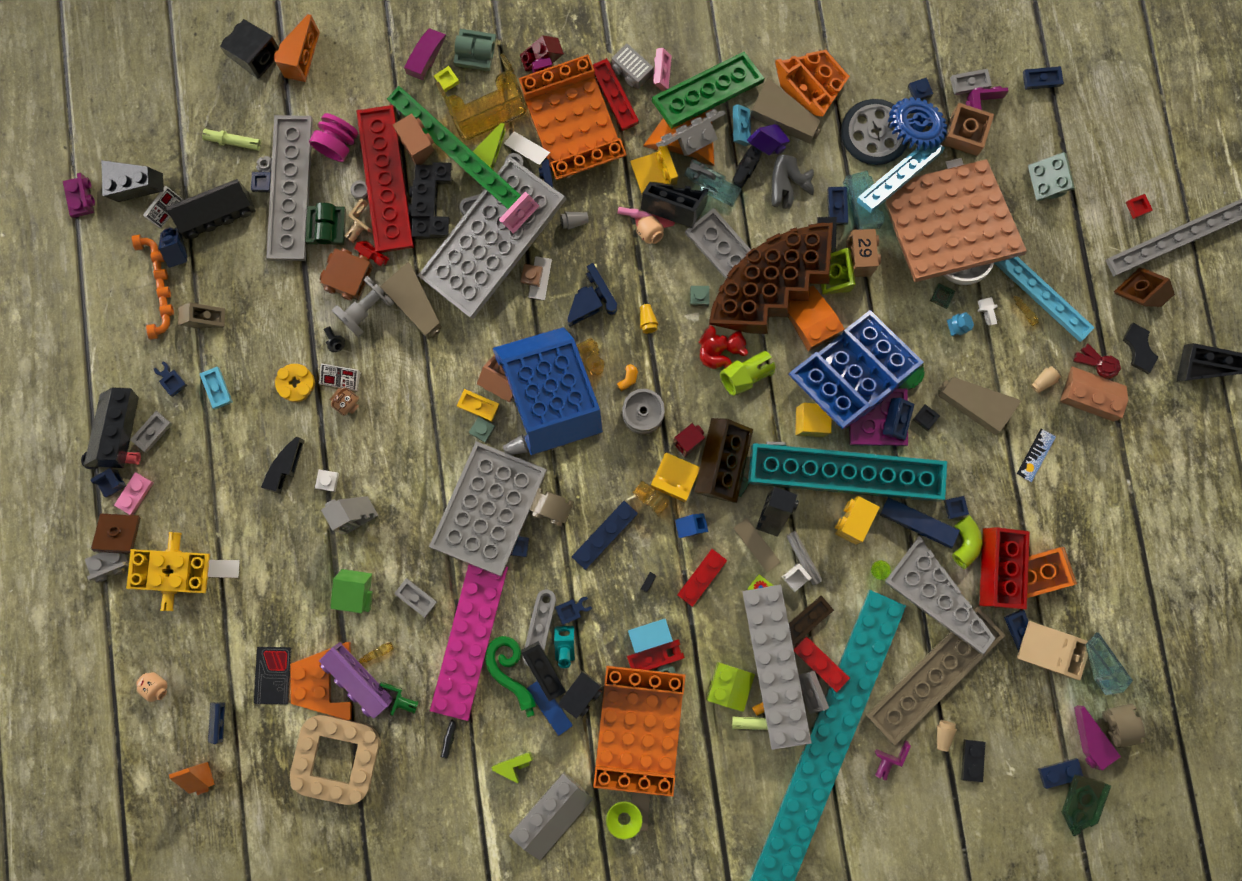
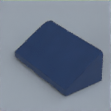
[883,398,915,440]
[208,702,225,744]

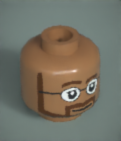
[330,387,359,416]

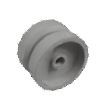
[622,389,665,435]

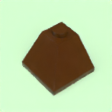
[1114,267,1175,307]

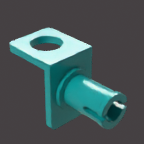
[554,626,575,669]

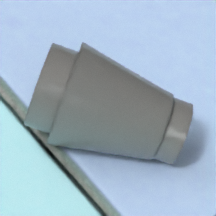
[560,211,589,230]
[503,434,529,455]

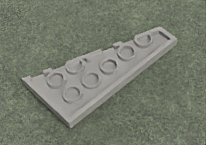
[885,536,995,655]

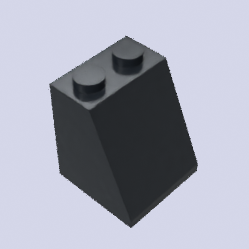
[220,19,279,80]

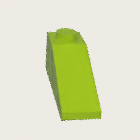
[469,123,506,176]

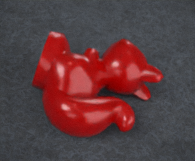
[698,325,748,369]

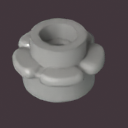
[256,156,272,172]

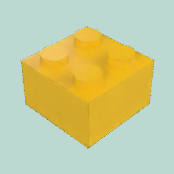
[835,496,880,545]

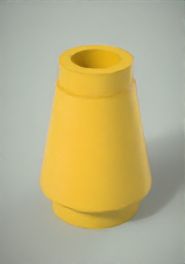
[640,304,659,334]

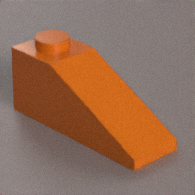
[169,762,215,795]

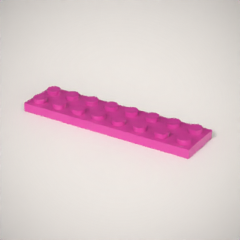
[430,564,508,721]

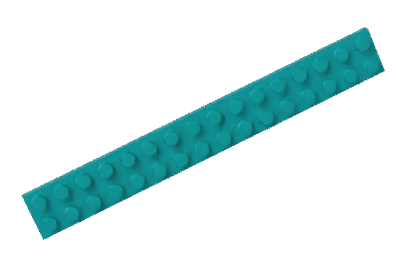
[749,590,906,881]

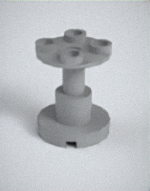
[332,276,394,337]

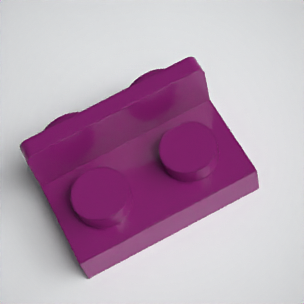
[63,172,95,218]

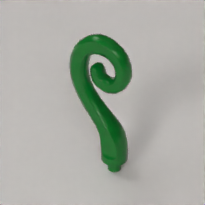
[485,636,536,718]

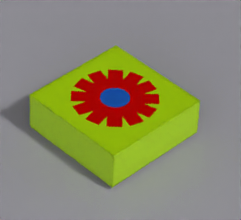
[747,574,774,590]

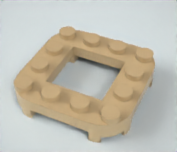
[290,715,381,805]

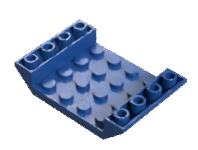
[493,327,603,455]

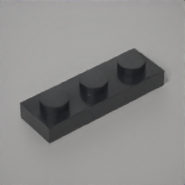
[521,641,566,701]

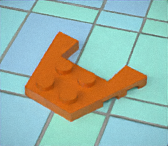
[290,642,352,720]

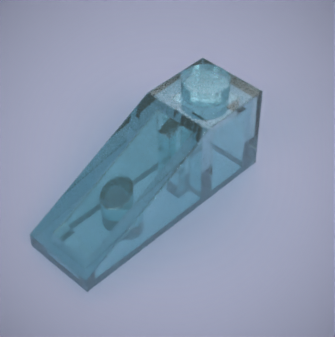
[1085,632,1133,695]

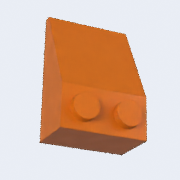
[274,14,320,82]
[789,285,845,352]
[1027,547,1077,598]

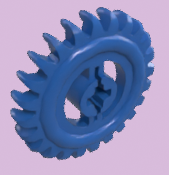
[888,97,948,151]

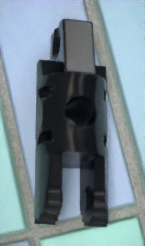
[733,145,763,189]

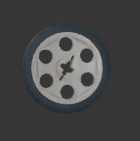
[841,99,909,165]

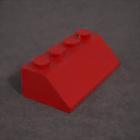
[979,527,1030,610]

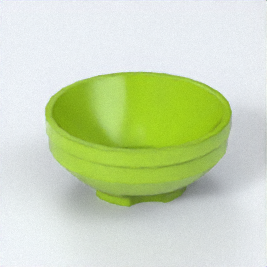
[606,801,642,839]

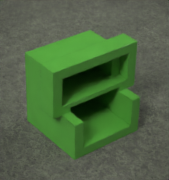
[331,569,373,613]

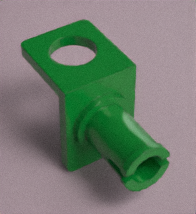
[379,681,419,716]

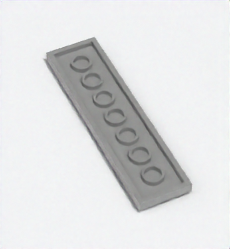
[266,115,313,261]
[742,585,811,750]

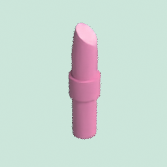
[617,207,652,219]

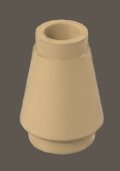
[1031,366,1061,393]
[937,720,957,752]

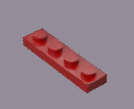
[593,58,639,131]

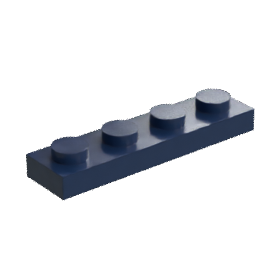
[571,501,638,570]

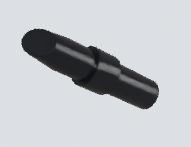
[440,719,456,759]

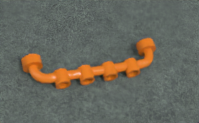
[132,234,174,340]

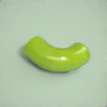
[952,515,983,569]

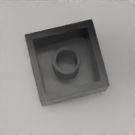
[558,671,602,719]

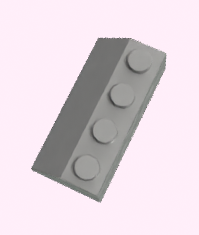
[509,772,594,860]

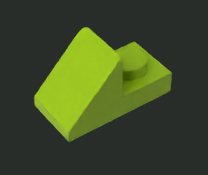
[491,751,533,783]

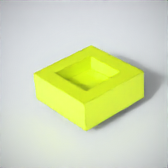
[433,66,460,93]

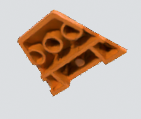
[775,50,850,117]
[643,109,714,166]

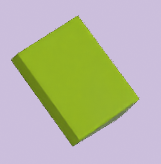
[821,248,856,295]

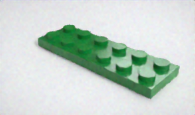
[652,52,765,129]

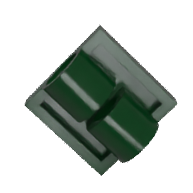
[305,203,346,245]

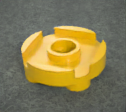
[275,364,315,402]

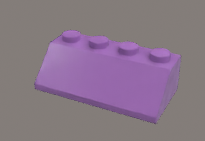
[319,642,393,719]

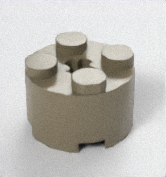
[530,488,574,526]
[1102,704,1145,748]

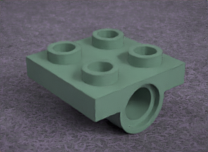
[453,29,497,71]
[1028,152,1075,201]

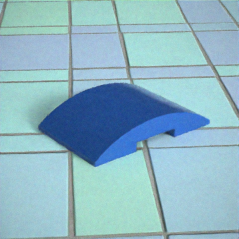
[788,310,924,429]

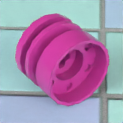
[308,113,359,162]

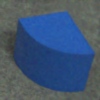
[675,513,709,538]

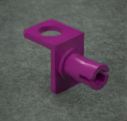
[875,740,911,780]

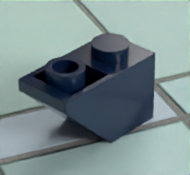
[159,227,188,268]

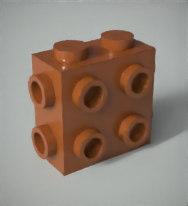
[320,248,373,301]

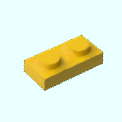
[457,389,500,422]

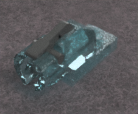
[684,159,741,207]

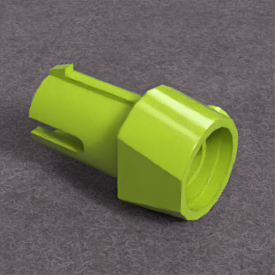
[720,351,776,396]

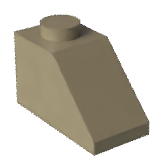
[178,302,225,328]

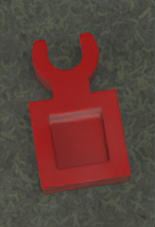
[354,240,389,266]

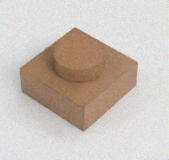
[520,264,543,287]

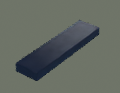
[880,497,960,549]

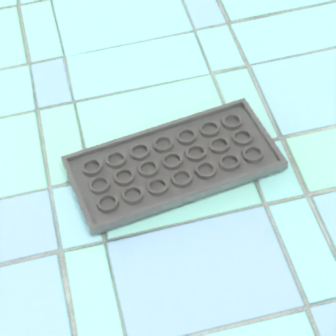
[417,157,567,319]

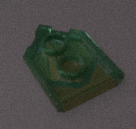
[1061,774,1111,836]

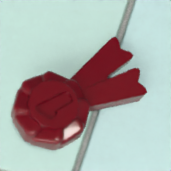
[1073,343,1121,379]

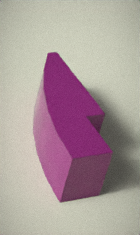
[404,28,446,80]

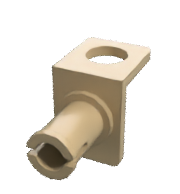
[344,199,373,243]

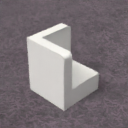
[782,564,812,592]

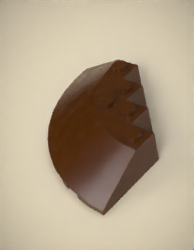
[709,223,833,334]

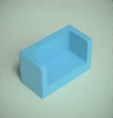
[628,619,673,653]

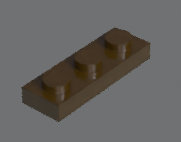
[789,595,834,646]

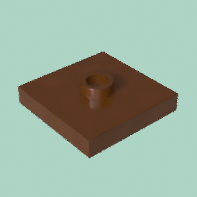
[91,513,141,554]

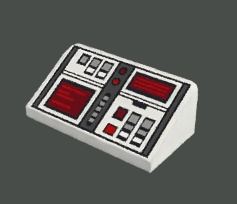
[143,186,182,228]
[319,364,361,391]

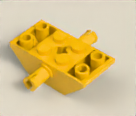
[126,532,210,611]

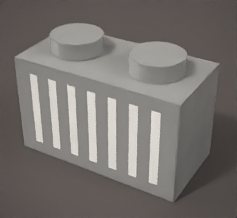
[611,43,653,90]

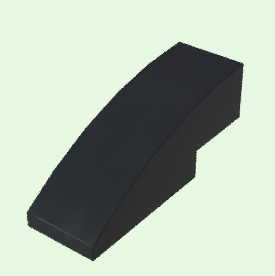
[261,437,305,494]

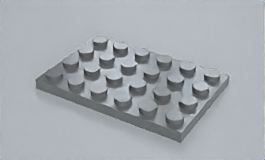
[429,441,547,577]

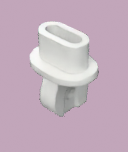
[977,297,998,325]

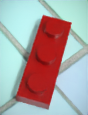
[677,549,727,607]
[794,636,851,692]

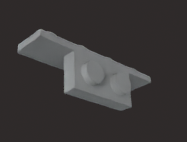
[656,109,725,156]

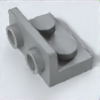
[85,552,129,583]

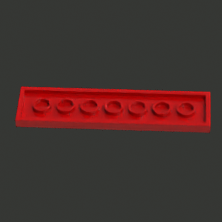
[356,105,414,253]

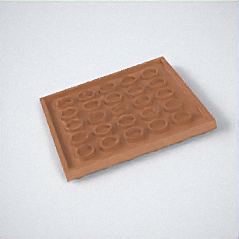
[884,159,1027,282]

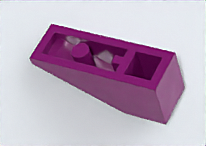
[1074,705,1121,771]

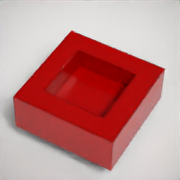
[1126,194,1153,219]

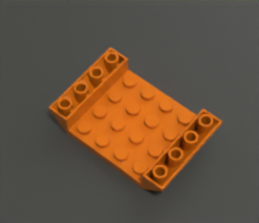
[519,54,627,181]
[593,666,686,797]

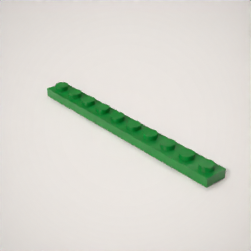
[387,86,521,209]

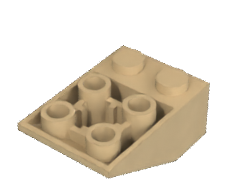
[1017,621,1092,680]

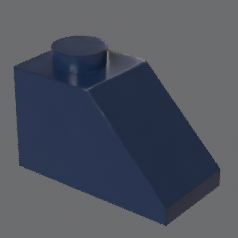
[567,286,603,327]

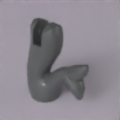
[772,155,814,209]

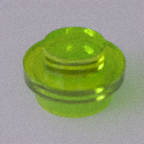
[871,560,891,580]

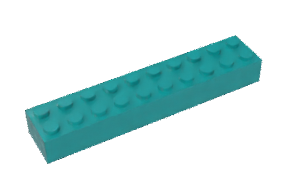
[748,443,947,502]

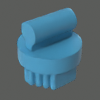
[947,312,974,336]

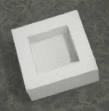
[315,469,339,492]

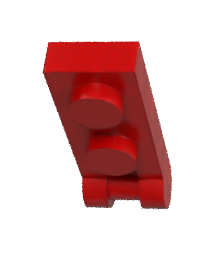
[627,639,685,670]

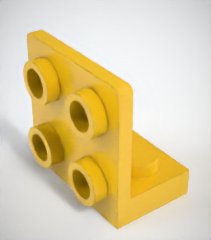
[630,145,678,194]
[650,453,700,503]

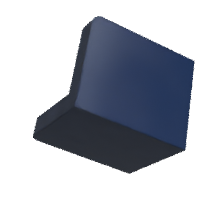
[90,468,126,497]

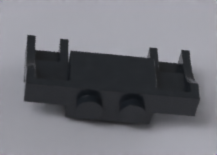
[409,162,453,240]

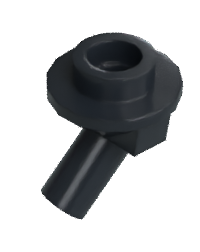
[323,326,345,353]

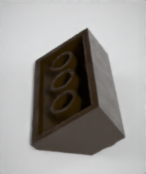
[694,418,753,503]

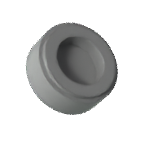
[350,180,368,200]

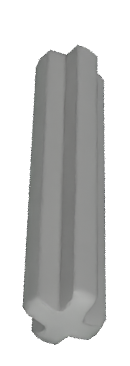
[787,531,822,585]

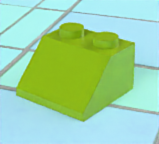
[706,662,755,712]

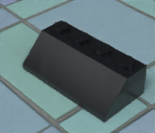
[166,179,256,239]
[84,387,139,468]

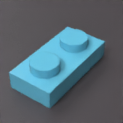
[732,104,751,146]
[200,367,232,409]

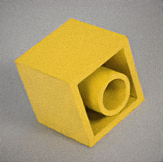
[795,403,832,437]

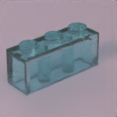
[843,171,885,230]

